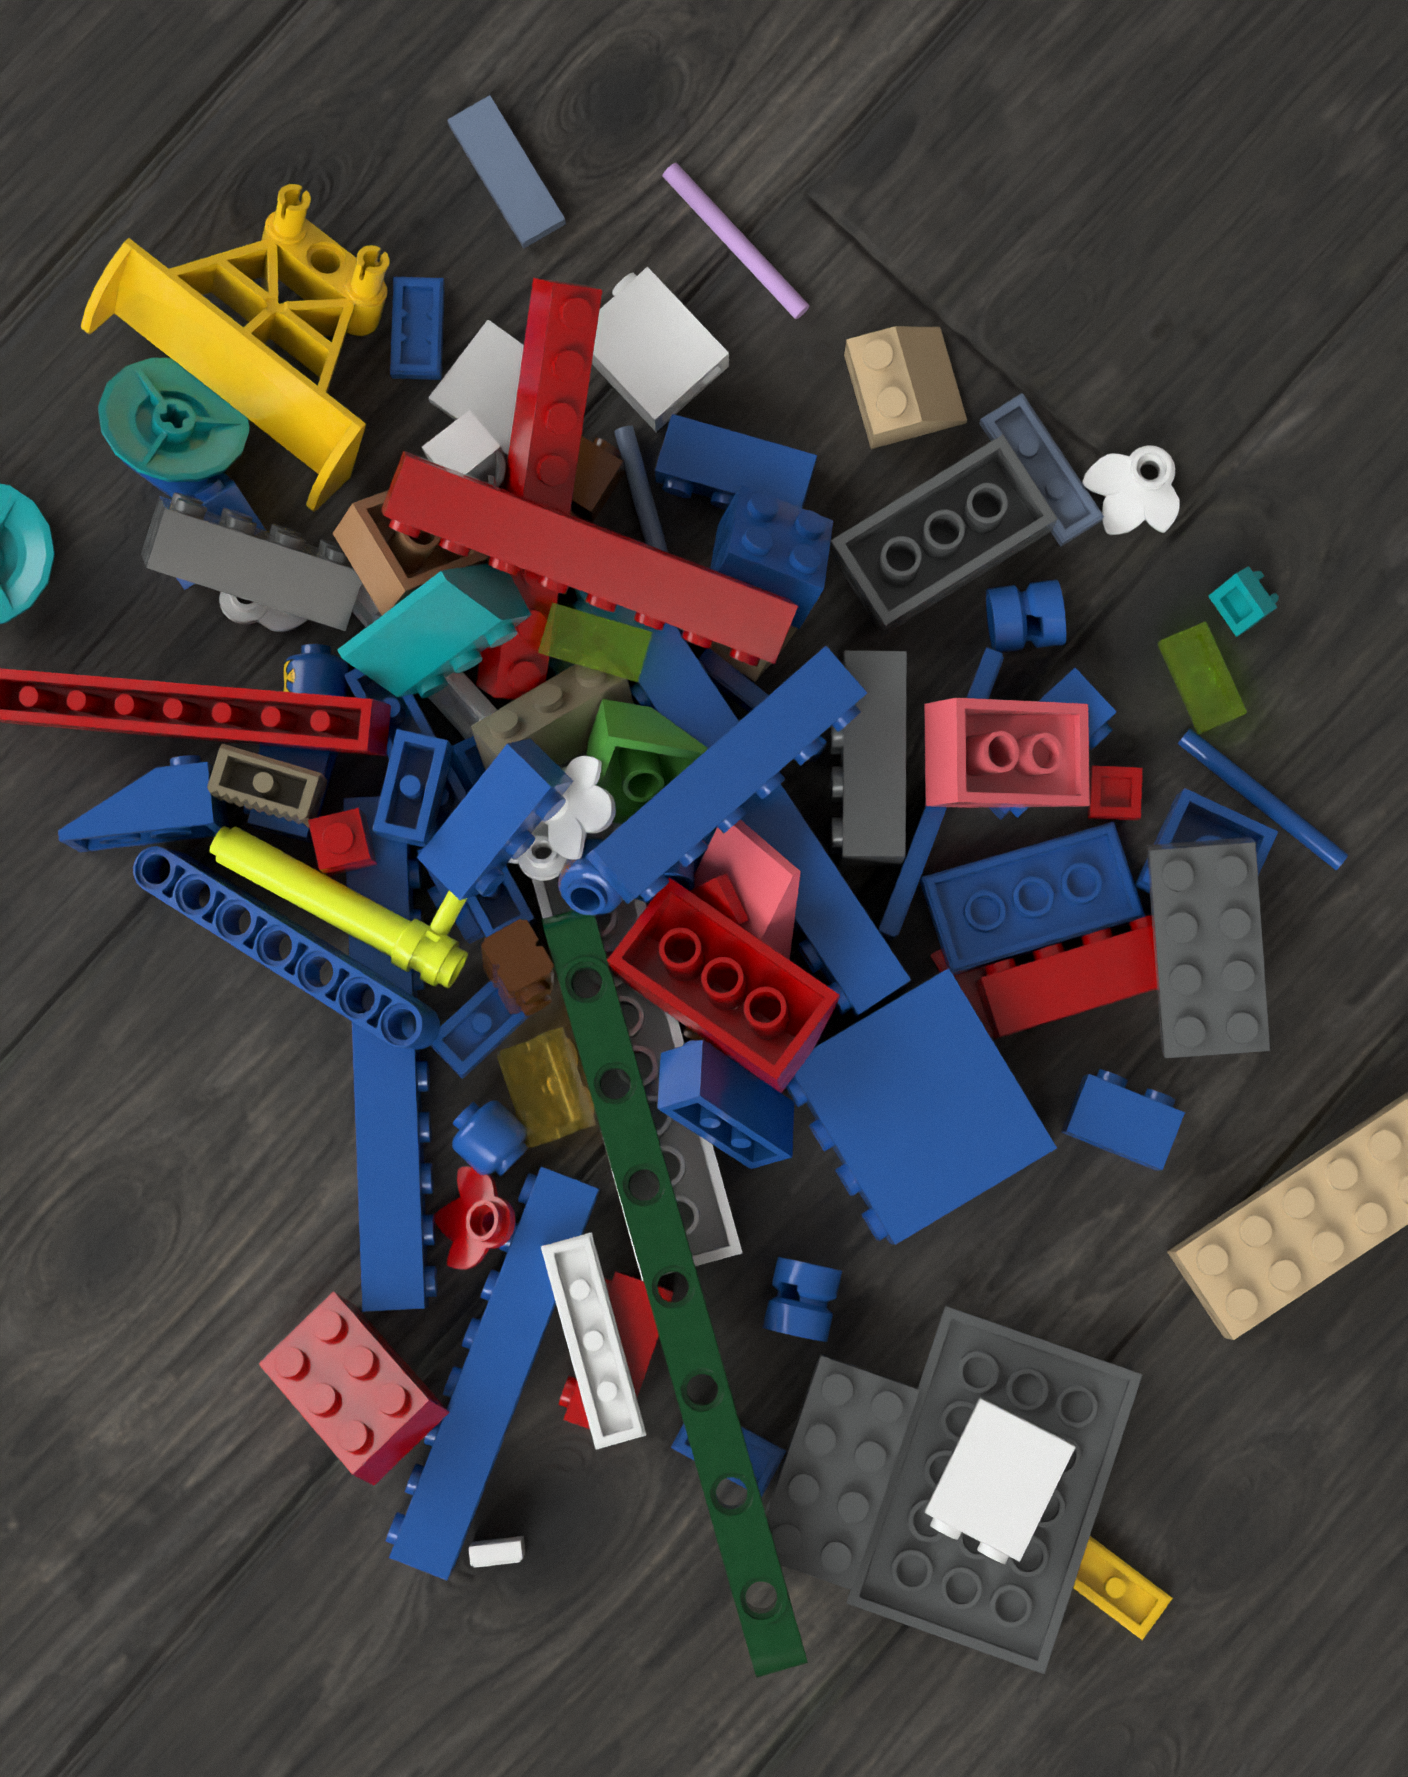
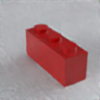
[558,1271,674,1429]

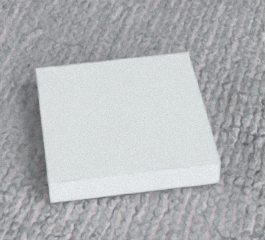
[429,320,524,458]

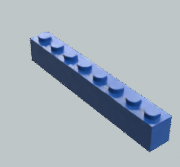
[386,1167,601,1580]

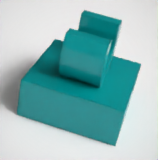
[1208,566,1279,637]

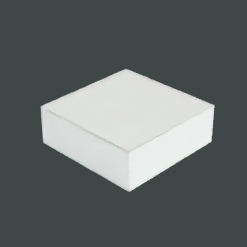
[469,1536,526,1568]

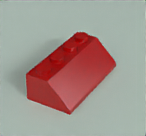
[607,877,840,1093]

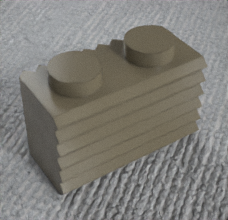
[207,744,328,828]

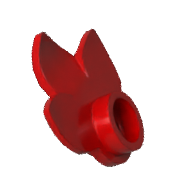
[434,1166,515,1270]

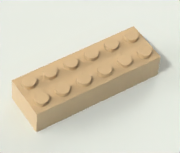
[1167,1092,1408,1340]

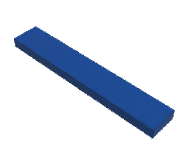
[878,647,1004,941]

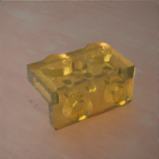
[497,1027,596,1148]

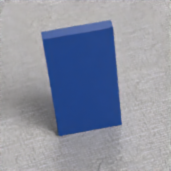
[920,822,1145,975]

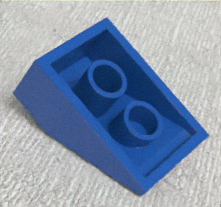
[58,755,229,852]

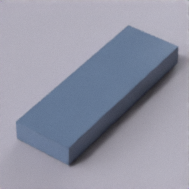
[448,95,566,249]
[979,393,1104,547]

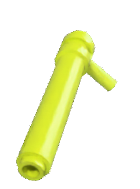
[210,826,468,988]

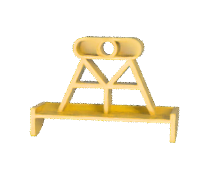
[81,184,390,512]

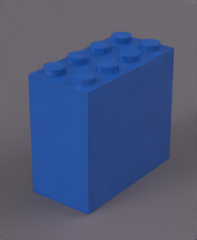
[786,968,1057,1245]

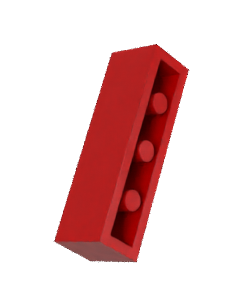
[975,915,1157,1040]

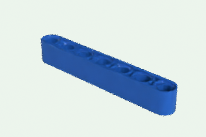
[133,846,440,1050]

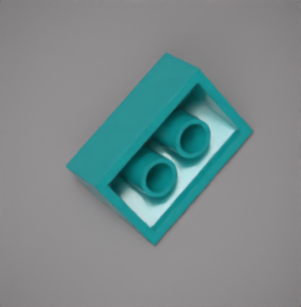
[337,563,532,698]

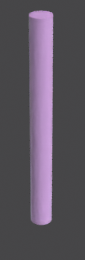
[662,163,810,319]

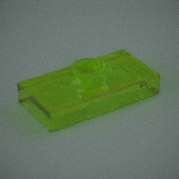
[538,603,653,683]
[1158,621,1247,735]

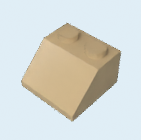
[844,326,967,449]

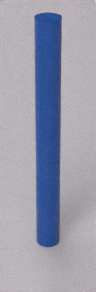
[1177,728,1348,870]

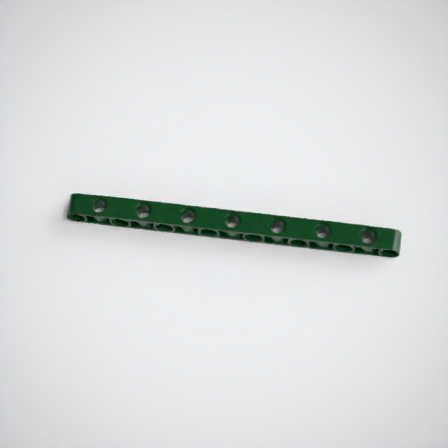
[542,910,808,1678]

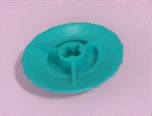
[98,358,250,482]
[0,483,55,624]

